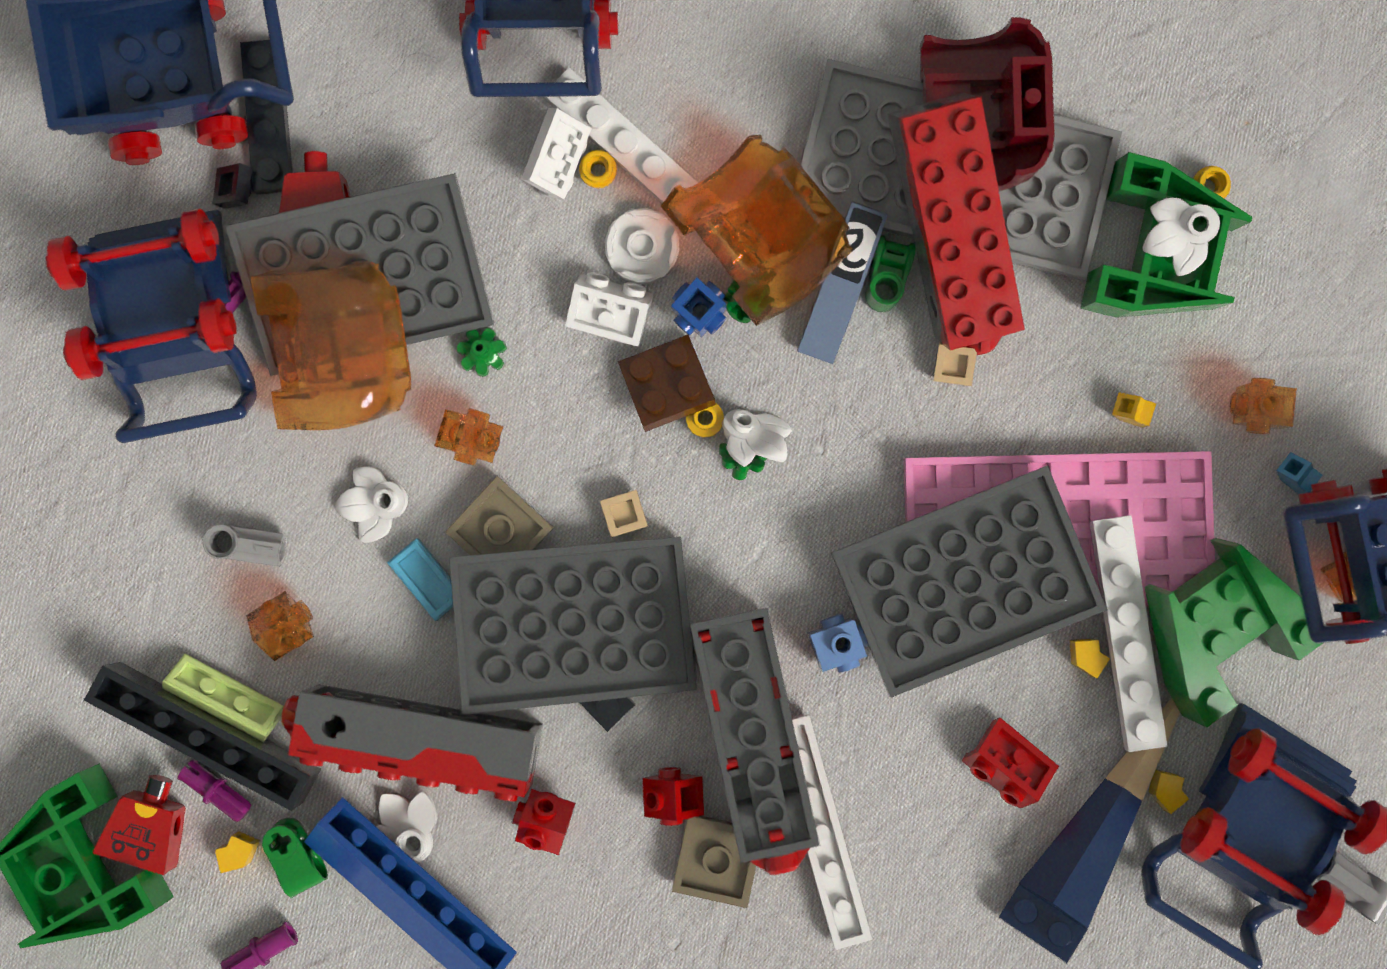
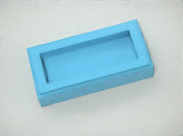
[387,538,453,621]

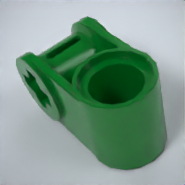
[865,235,916,312]
[262,818,328,898]

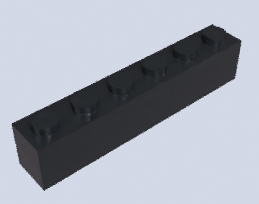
[84,662,321,811]

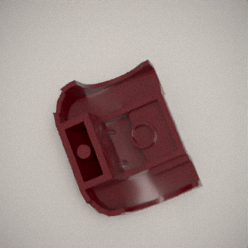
[920,17,1055,191]

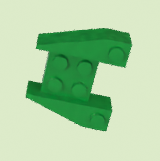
[1080,152,1252,318]
[1145,538,1323,728]
[0,763,174,949]

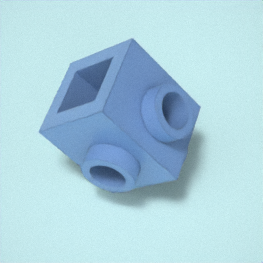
[807,614,868,673]

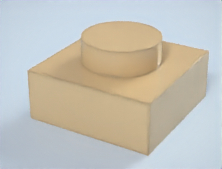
[933,342,977,386]
[600,490,648,538]

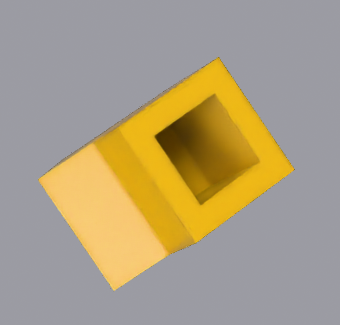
[1112,392,1157,428]
[1069,638,1110,679]
[1148,769,1189,814]
[215,831,260,873]

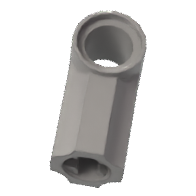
[202,525,287,567]
[1316,852,1387,925]

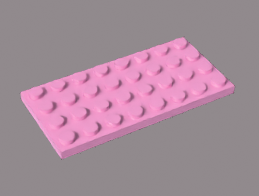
[903,451,1215,606]

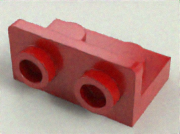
[962,717,1059,808]

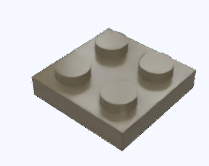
[445,476,554,556]
[672,816,756,908]

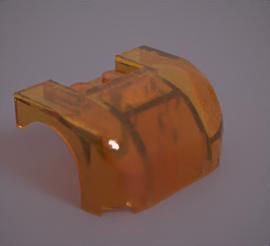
[661,135,853,326]
[250,261,411,430]

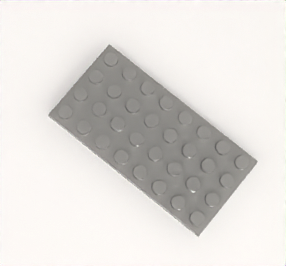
[790,59,1122,280]

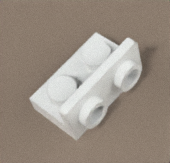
[521,108,591,199]
[565,272,654,347]

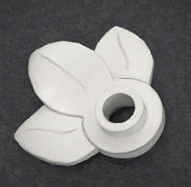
[1142,198,1220,276]
[722,409,792,467]
[335,466,408,543]
[376,791,437,863]

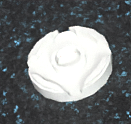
[605,208,680,284]

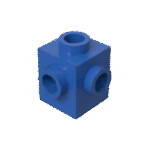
[671,277,727,338]

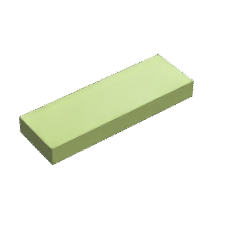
[162,653,284,742]

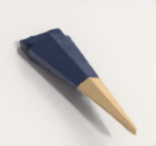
[999,698,1180,964]

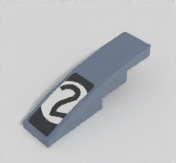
[797,201,888,364]

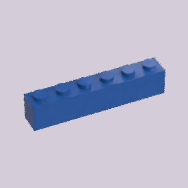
[304,797,517,969]

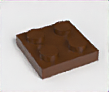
[618,335,716,432]

